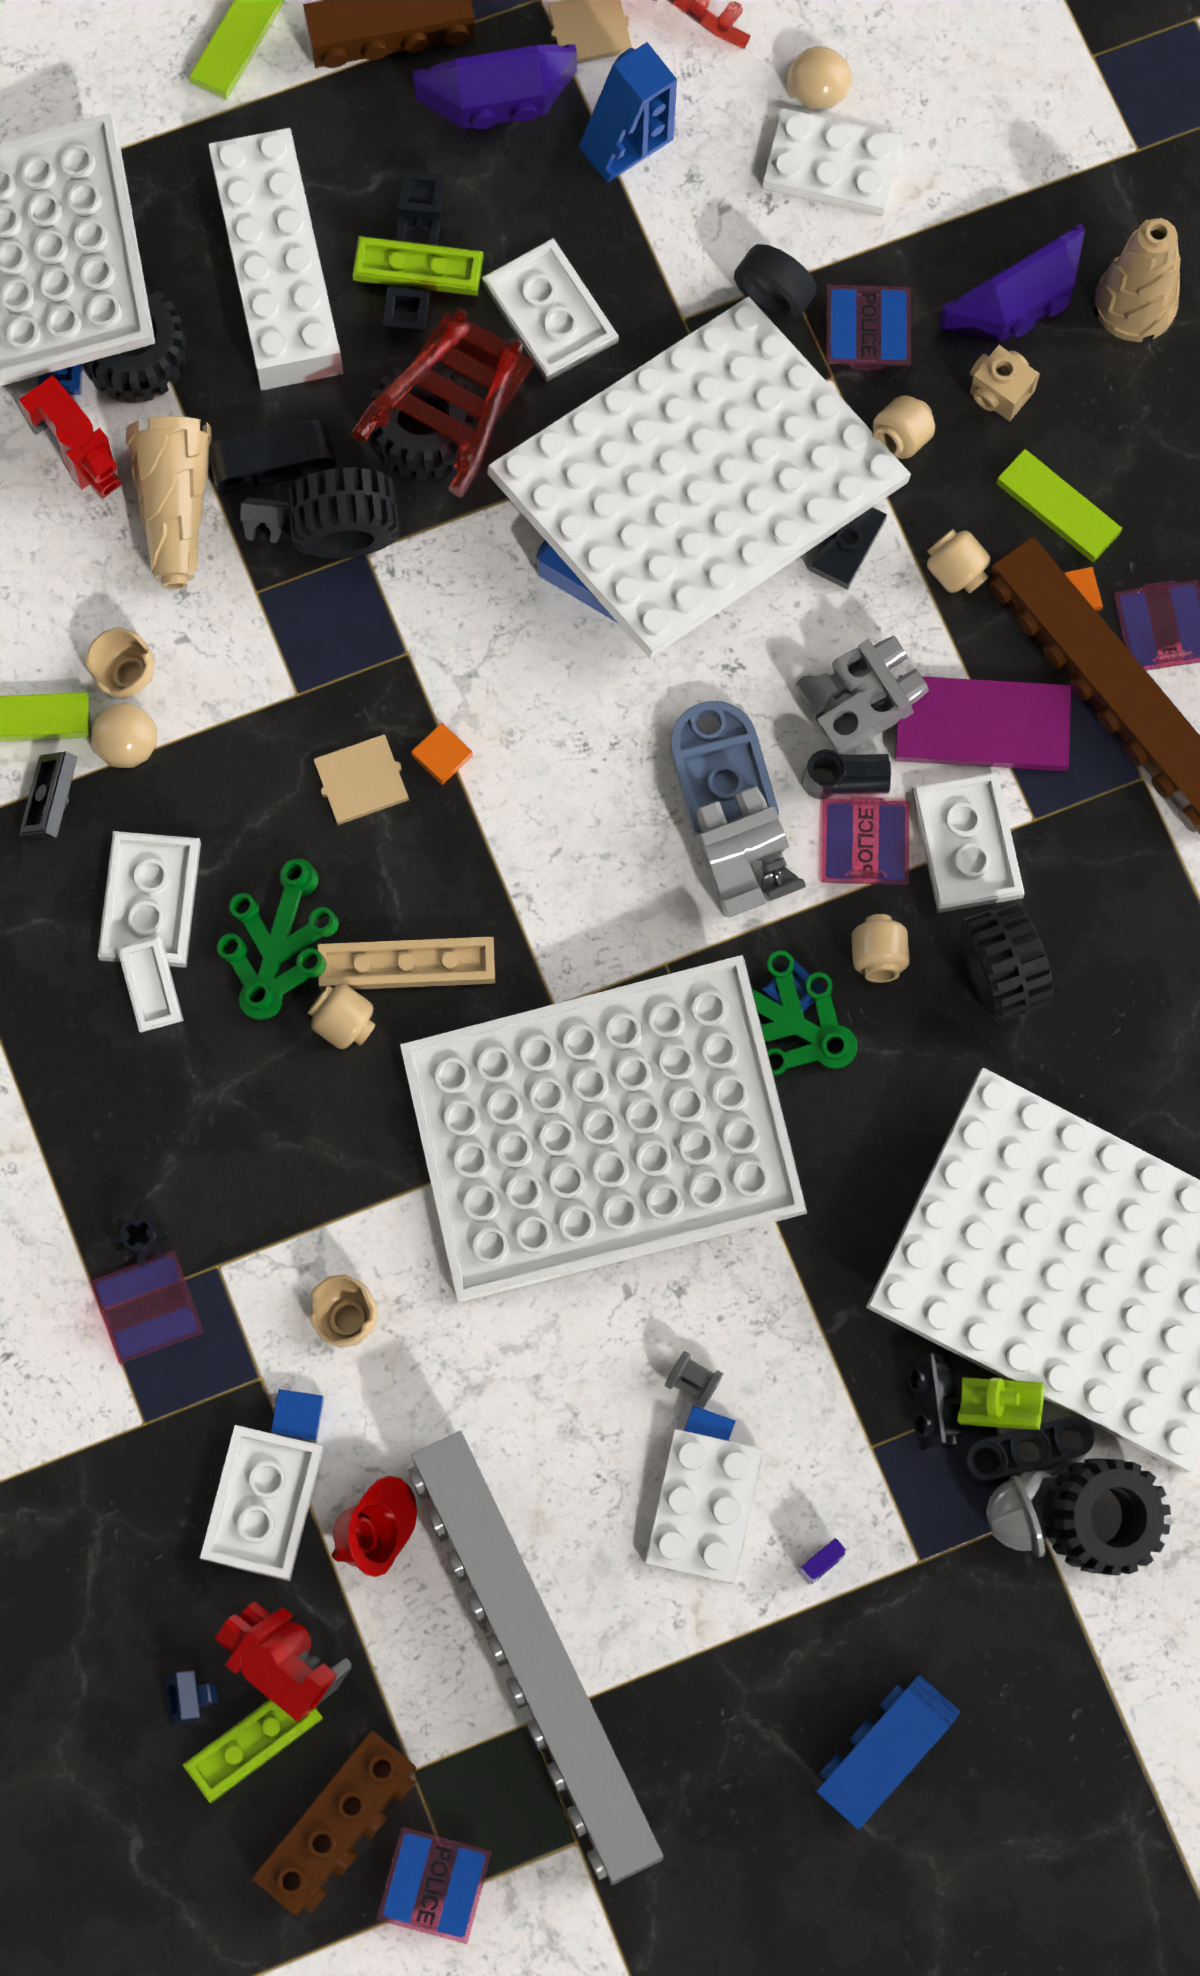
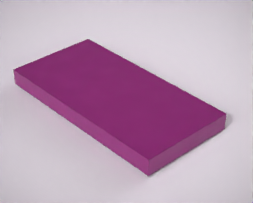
[895,675,1071,771]

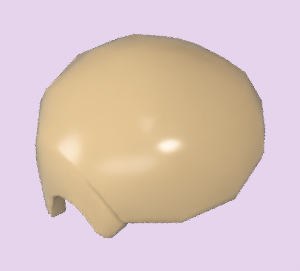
[785,46,852,109]
[85,627,155,699]
[91,703,157,768]
[309,1274,378,1348]

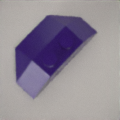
[413,44,577,129]
[939,223,1085,342]

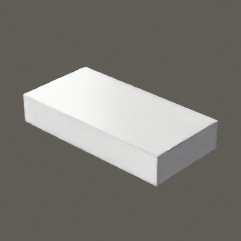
[117,936,184,1033]

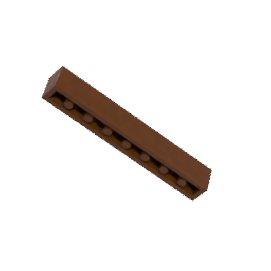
[989,536,1200,834]

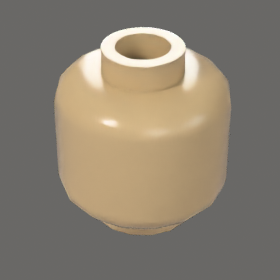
[872,395,935,459]
[927,529,990,593]
[851,914,909,983]
[308,984,376,1049]

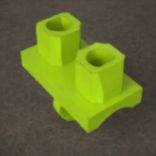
[957,1378,1045,1430]

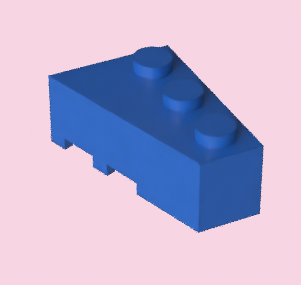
[578,42,677,183]
[816,1674,961,1830]

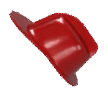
[332,1476,417,1577]

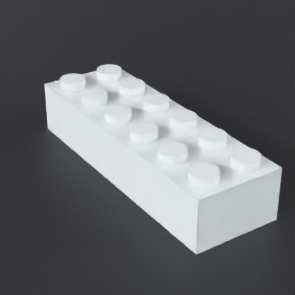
[208,128,343,390]

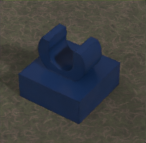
[165,1671,218,1725]

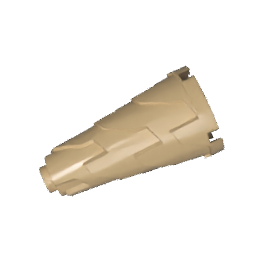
[1094,218,1180,342]
[126,416,212,589]

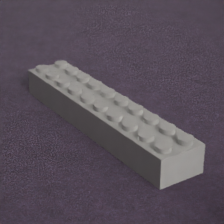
[407,1430,664,1886]

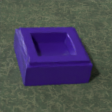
[798,1538,846,1585]

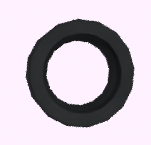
[734,244,817,321]

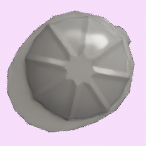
[986,1462,1084,1558]

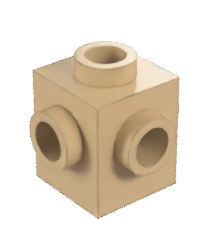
[970,345,1040,421]

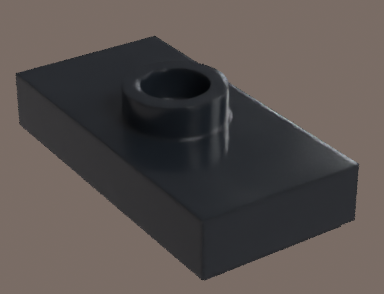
[810,507,887,590]
[19,751,78,841]

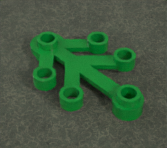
[217,858,339,1020]
[752,951,857,1076]

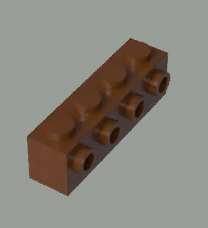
[303,0,476,68]
[252,1730,417,1917]

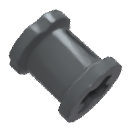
[664,1351,724,1409]

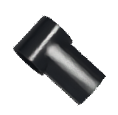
[802,749,891,800]

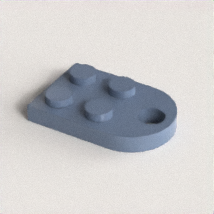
[671,701,779,837]

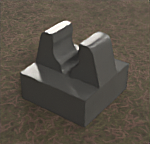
[240,497,289,543]

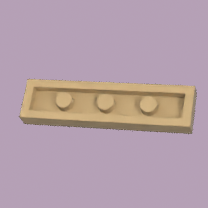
[318,937,495,991]

